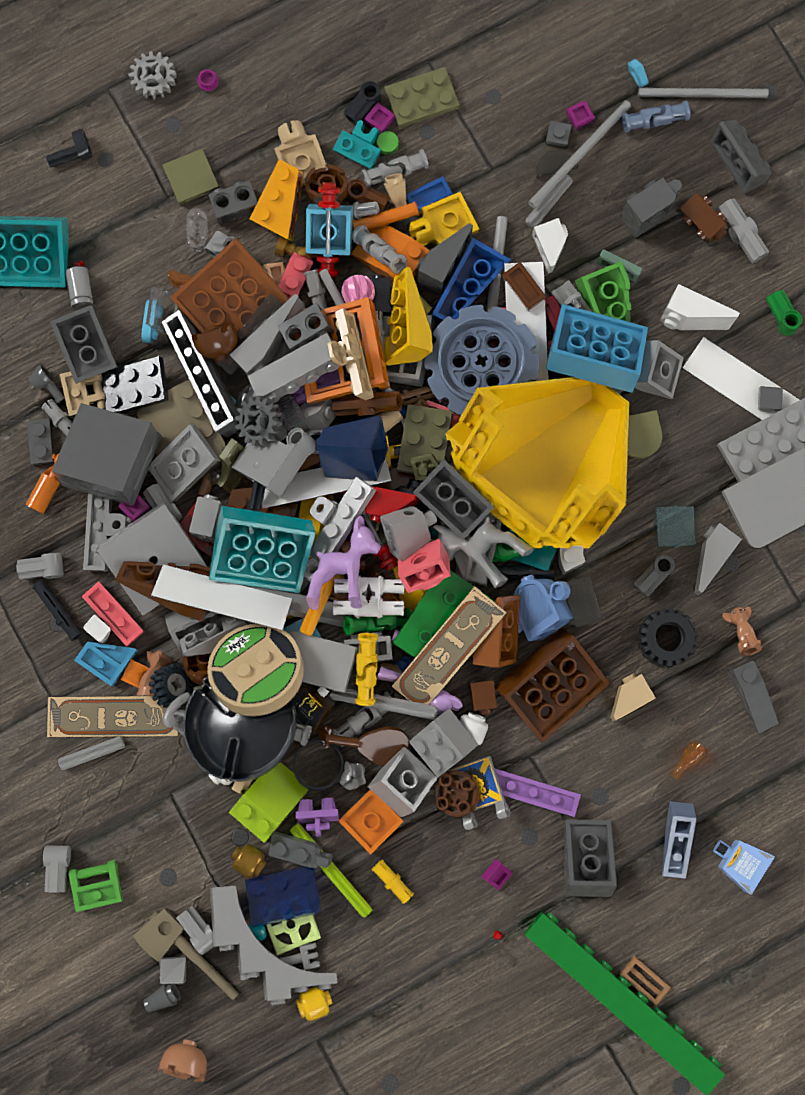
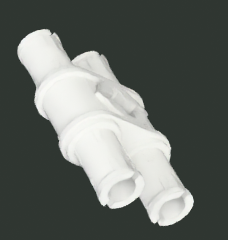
[333,576,404,619]

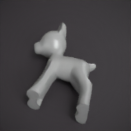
[432,516,535,589]

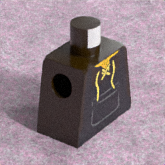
[293,684,335,738]

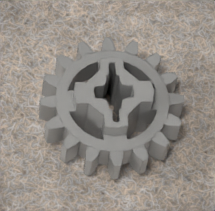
[129,51,177,100]

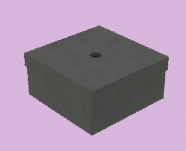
[52,403,162,506]

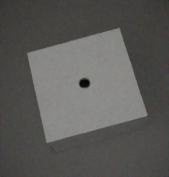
[96,502,208,615]

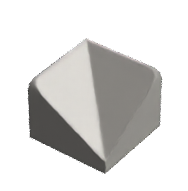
[160,957,186,984]

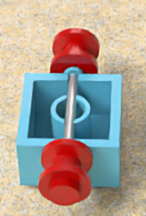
[306,182,353,280]

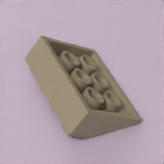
[136,379,227,478]

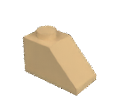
[611,673,655,721]

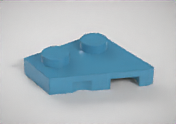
[74,642,138,687]

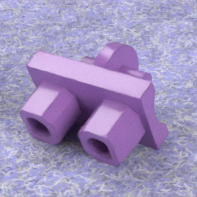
[296,798,339,837]

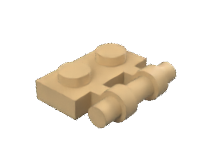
[60,372,106,418]

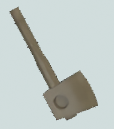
[133,908,239,1000]

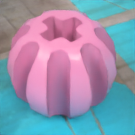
[342,275,375,303]

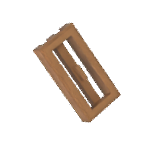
[619,956,671,1006]

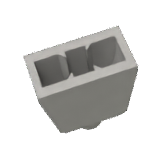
[380,506,437,561]

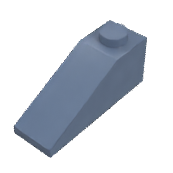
[662,801,697,879]

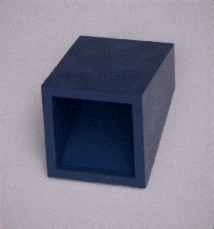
[315,416,389,481]

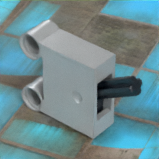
[232,419,316,512]

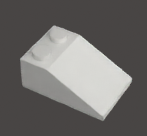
[660,284,740,330]

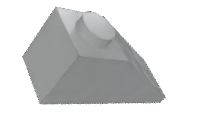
[694,523,742,595]

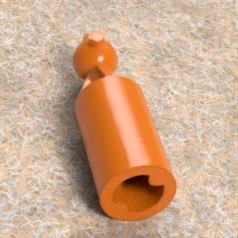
[25,454,60,514]

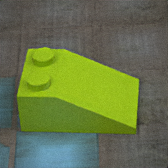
[229,762,309,843]

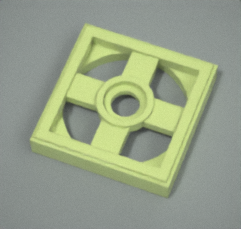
[261,893,321,955]

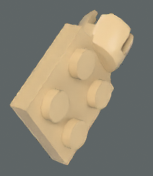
[274,120,326,186]

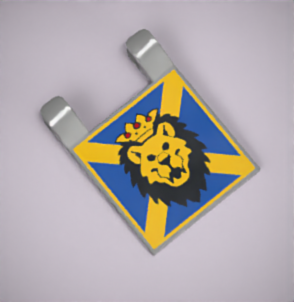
[448,756,511,830]

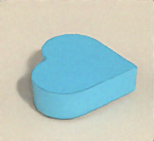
[628,59,649,88]

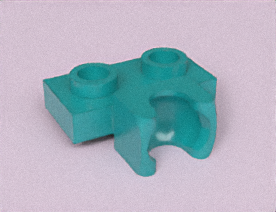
[333,120,381,170]

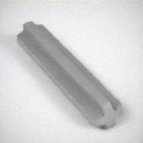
[525,174,573,228]
[58,736,125,770]

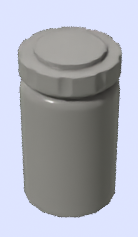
[66,267,93,310]

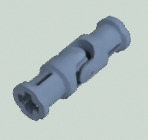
[622,101,690,133]

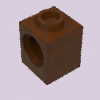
[470,680,497,715]

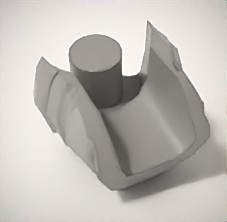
[340,762,366,790]

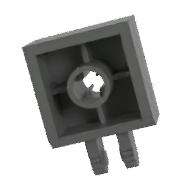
[620,178,683,238]

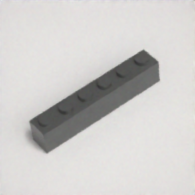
[162,310,240,438]

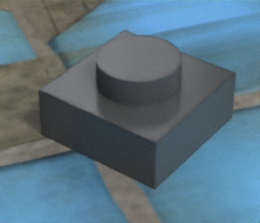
[546,121,571,148]

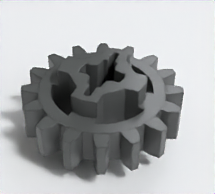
[235,396,283,446]

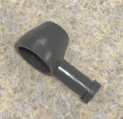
[29,365,65,404]

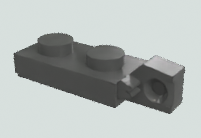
[268,832,333,868]

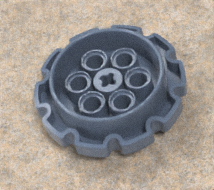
[424,305,539,416]

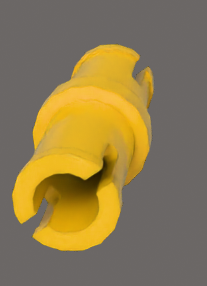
[371,859,414,904]

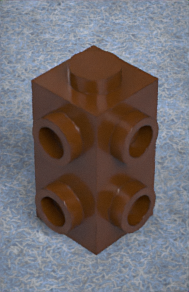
[680,193,729,243]

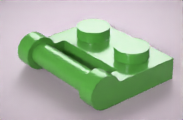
[69,860,123,912]

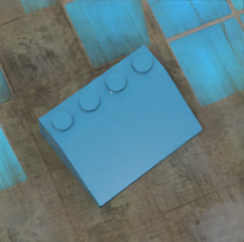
[546,304,648,393]

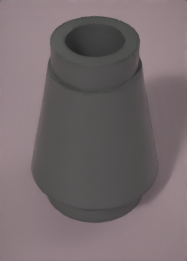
[143,984,180,1012]

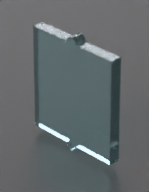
[656,505,695,548]

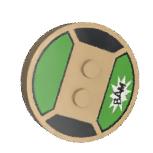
[208,623,304,716]

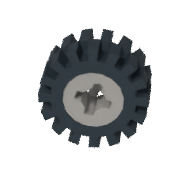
[149,664,193,708]

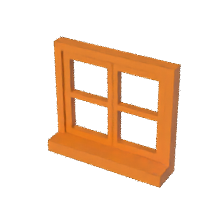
[295,297,390,404]

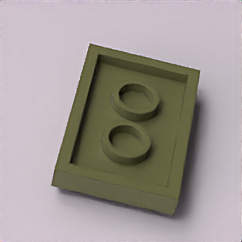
[384,67,459,129]
[397,404,452,474]

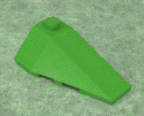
[575,261,631,322]

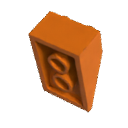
[351,225,430,285]

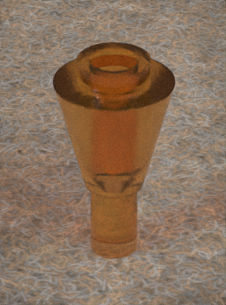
[670,741,707,779]

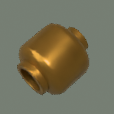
[231,844,266,879]

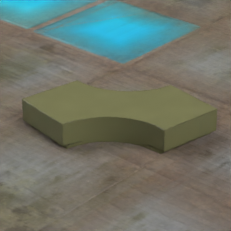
[216,439,244,494]

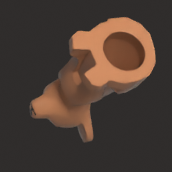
[722,606,762,656]
[136,650,172,696]

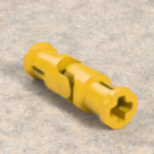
[355,633,378,706]

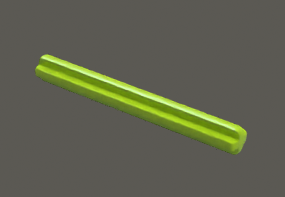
[290,823,372,917]

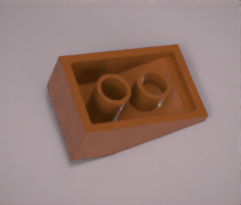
[471,594,520,667]

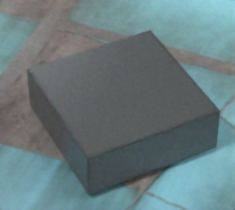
[758,386,783,411]

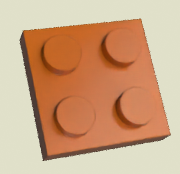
[339,789,404,855]

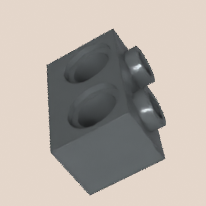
[208,180,258,226]
[278,303,335,351]

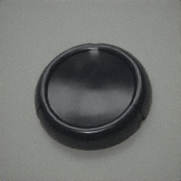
[183,676,297,782]

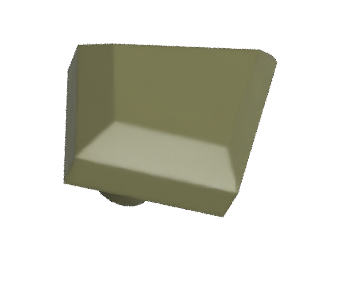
[410,453,440,481]

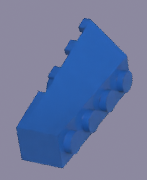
[430,238,511,325]

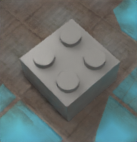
[409,709,479,778]

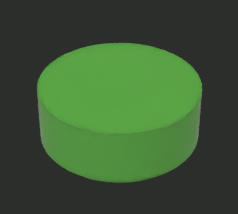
[377,131,398,155]

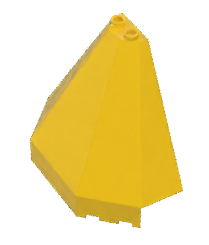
[445,377,629,548]

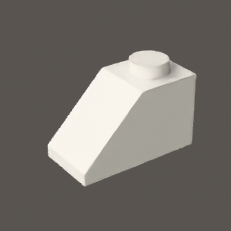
[532,218,568,274]

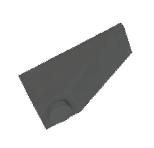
[727,660,779,734]

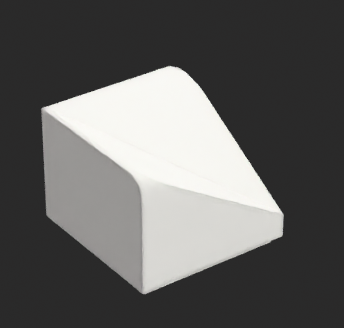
[84,614,111,643]

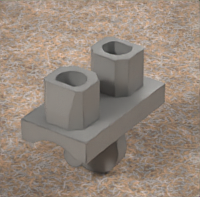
[551,280,592,312]

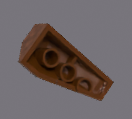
[115,561,210,621]

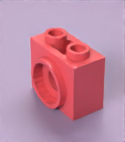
[398,538,451,593]

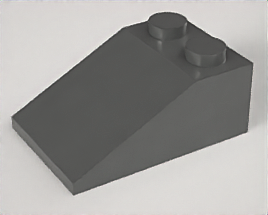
[417,223,473,296]
[50,305,117,384]
[564,819,617,897]

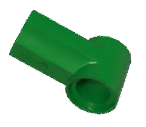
[765,290,802,336]

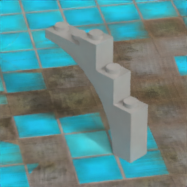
[210,886,337,1005]

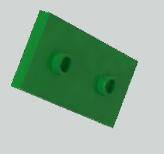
[392,570,479,658]

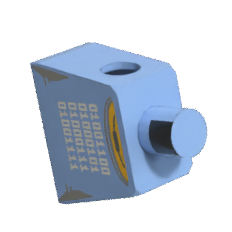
[713,840,775,895]

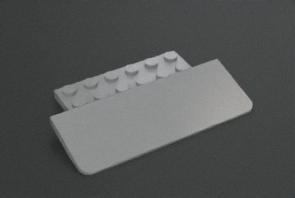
[717,398,805,548]

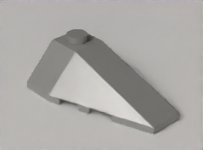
[230,294,303,376]

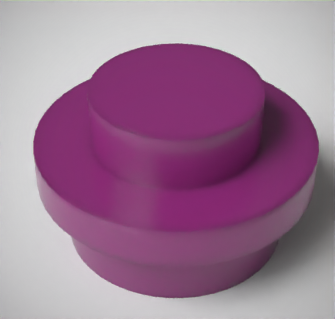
[197,70,219,92]

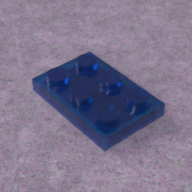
[245,867,322,927]

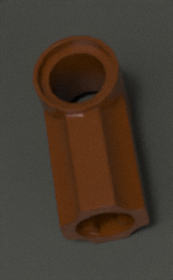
[346,179,390,213]

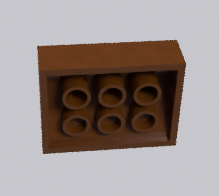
[494,628,610,743]

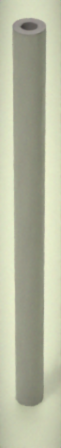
[638,88,768,98]

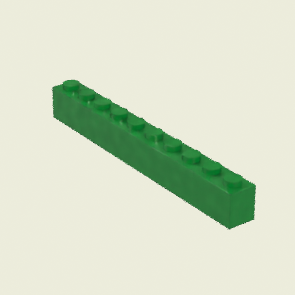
[523,911,725,1095]

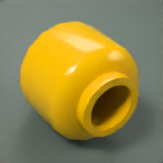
[296,986,332,1021]

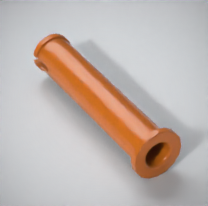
[353,202,419,230]

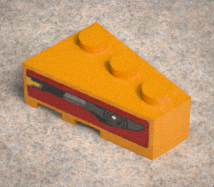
[250,159,304,242]

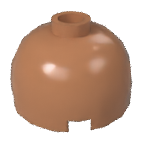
[158,1040,207,1082]

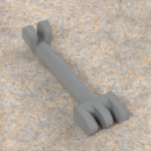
[238,942,320,980]

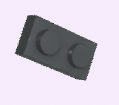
[27,418,54,466]

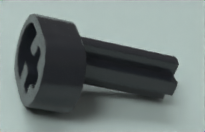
[46,129,93,168]

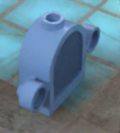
[514,575,574,641]

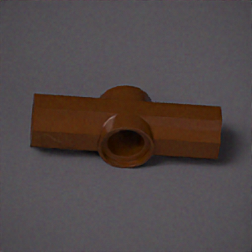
[332,391,402,416]

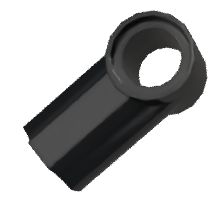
[343,81,381,125]

